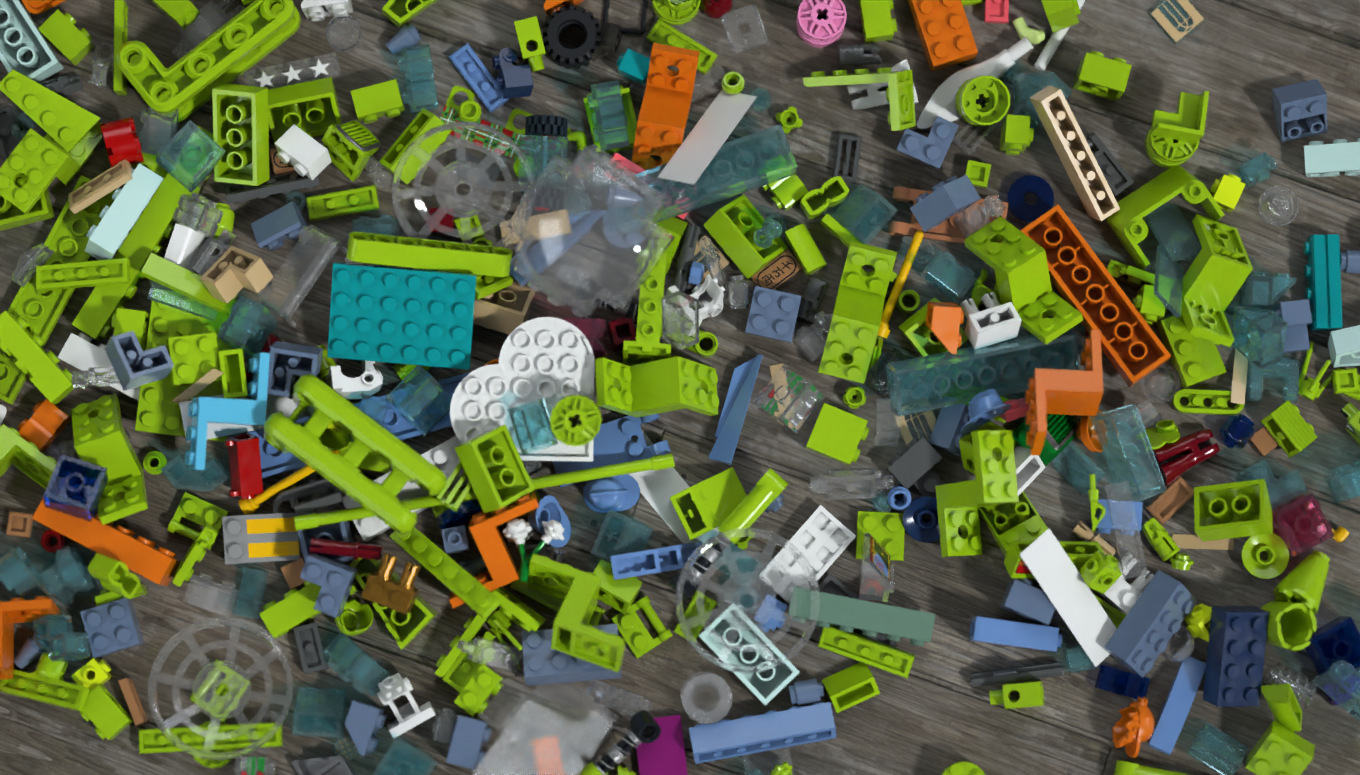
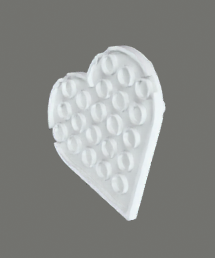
[450,317,595,462]

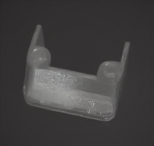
[257,224,347,328]

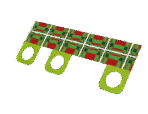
[440,86,572,175]

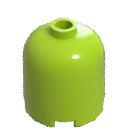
[1261,601,1317,651]

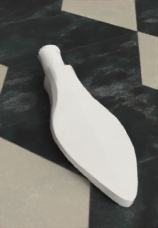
[917,36,1034,129]

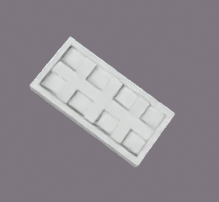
[758,505,856,604]

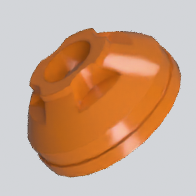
[1076,410,1111,452]

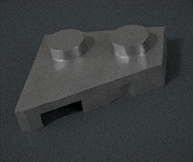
[291,755,356,775]

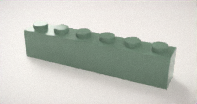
[788,587,936,647]

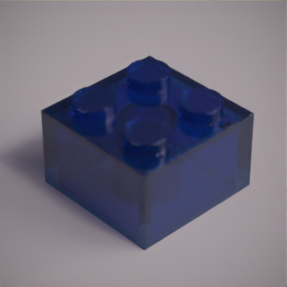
[43,454,108,522]
[1305,616,1360,682]

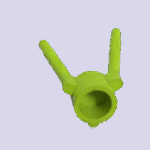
[1295,342,1343,401]
[487,609,533,668]

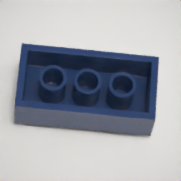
[1203,606,1269,707]

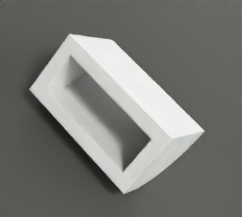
[164,223,207,272]
[1014,446,1046,496]

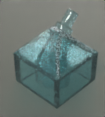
[1007,71,1072,131]

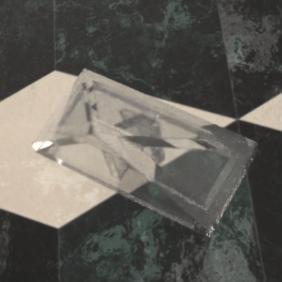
[11,243,54,287]

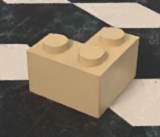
[200,246,273,304]

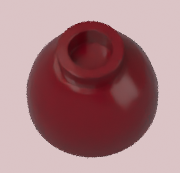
[700,0,733,19]

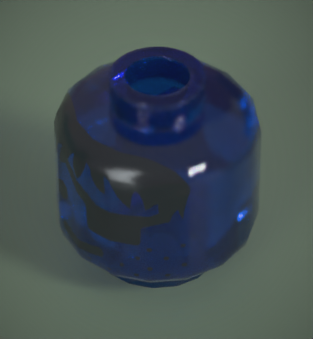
[1219,413,1255,449]

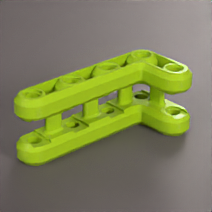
[116,0,301,123]
[263,374,446,534]

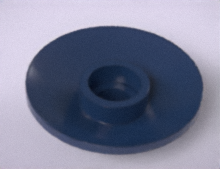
[903,496,940,543]

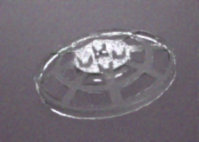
[392,122,535,248]
[675,528,820,673]
[148,616,293,760]

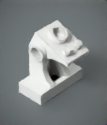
[663,275,725,337]
[325,360,383,400]
[377,672,436,738]

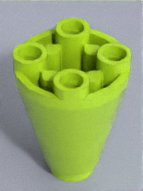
[1273,551,1330,615]

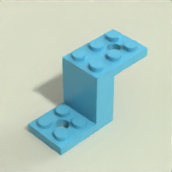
[185,352,270,470]

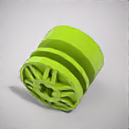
[955,76,1010,126]
[1144,113,1200,168]
[550,394,602,446]

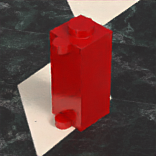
[225,433,263,499]

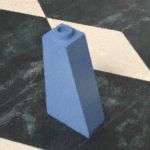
[969,616,1062,652]

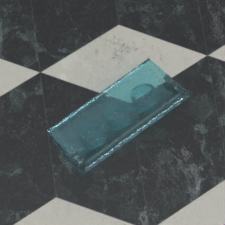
[1090,404,1167,501]

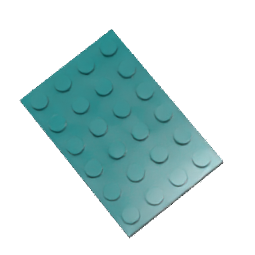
[327,262,477,370]

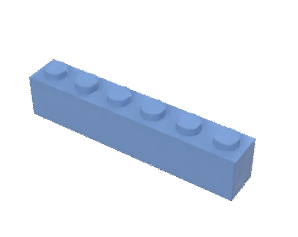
[689,702,836,764]

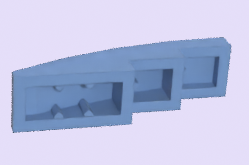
[610,541,703,580]
[1148,654,1206,755]

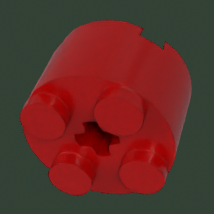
[100,117,144,167]

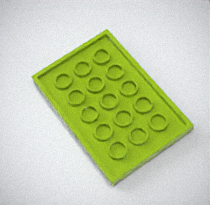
[134,289,248,442]

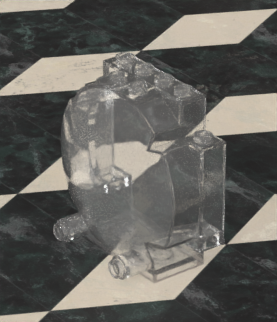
[507,144,675,318]

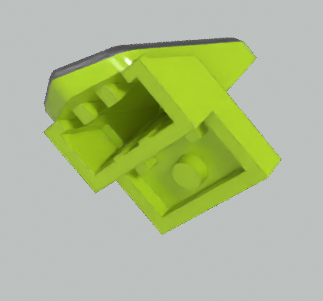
[321,120,381,182]

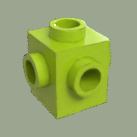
[1079,551,1122,594]

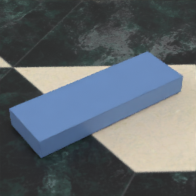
[449,43,509,114]

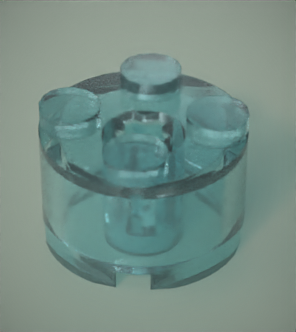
[0,546,45,598]

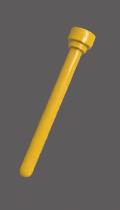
[877,230,924,339]
[238,450,340,515]

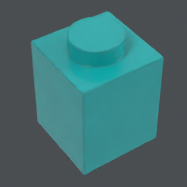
[616,48,650,85]

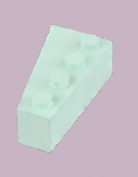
[1304,138,1360,177]

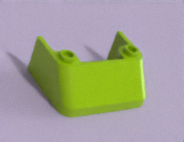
[1106,166,1225,270]

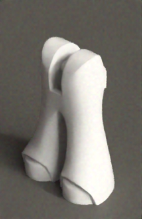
[847,59,918,110]

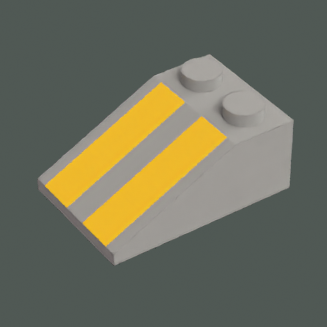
[222,513,300,566]

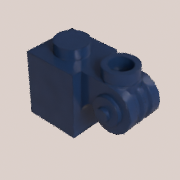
[492,47,534,99]

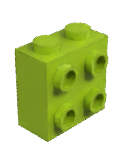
[805,403,870,466]

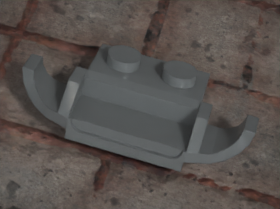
[273,473,343,515]

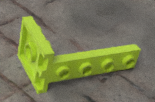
[803,67,916,131]
[623,250,671,365]
[435,587,547,677]

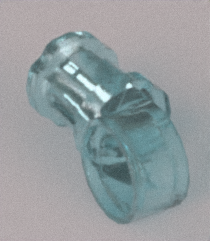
[753,212,787,249]

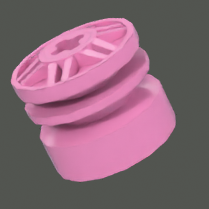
[796,0,847,48]

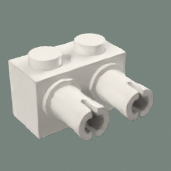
[960,292,1021,350]
[1093,553,1154,616]

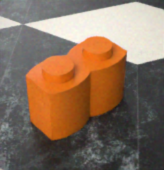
[17,399,72,453]

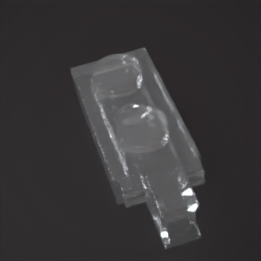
[72,366,121,389]
[457,637,523,673]

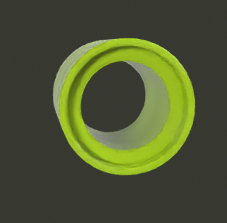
[897,290,920,314]

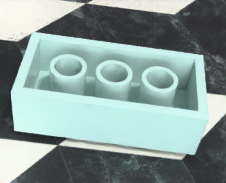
[0,0,64,83]
[699,603,800,705]

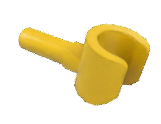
[1314,521,1349,542]

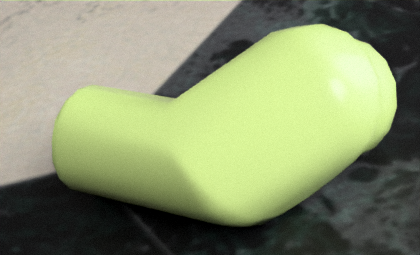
[1012,17,1045,44]

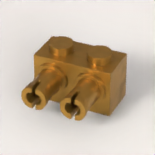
[361,553,421,614]

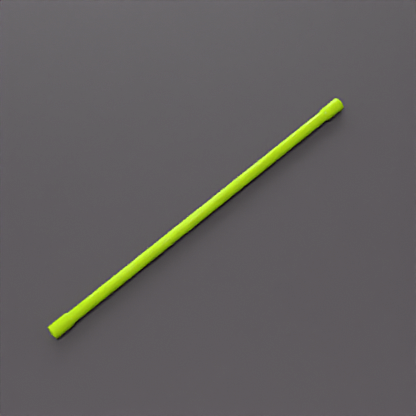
[294,453,675,531]

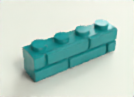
[1303,234,1343,331]

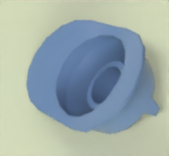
[960,389,1012,434]
[583,474,640,513]
[528,495,571,548]

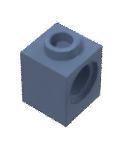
[441,525,471,554]

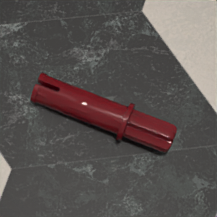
[310,537,383,560]

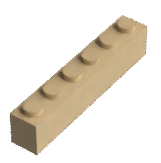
[1030,85,1120,221]

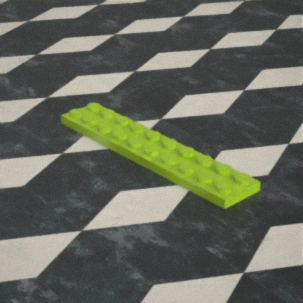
[0,175,114,405]

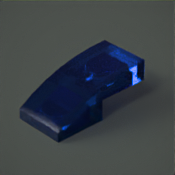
[1095,665,1150,700]

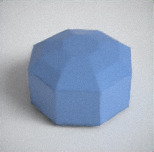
[687,261,704,286]

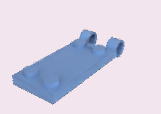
[552,414,671,488]

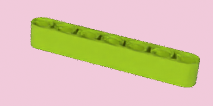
[346,232,513,277]

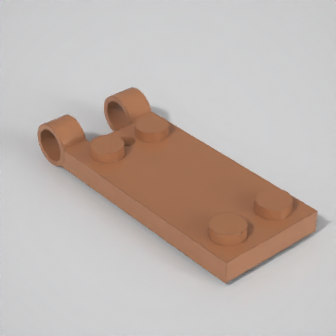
[888,187,1008,245]

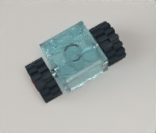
[518,115,569,213]

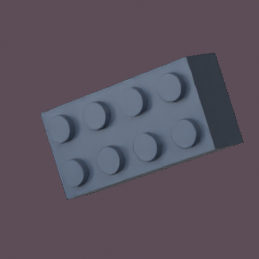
[1104,570,1197,678]
[522,624,622,686]

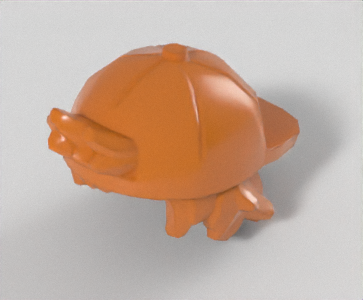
[1112,696,1155,758]

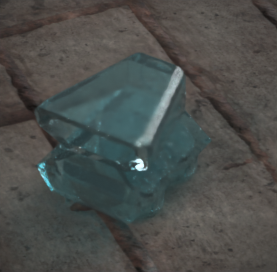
[39,546,96,605]

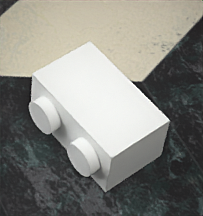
[275,125,332,180]

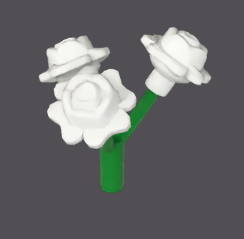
[503,518,565,582]

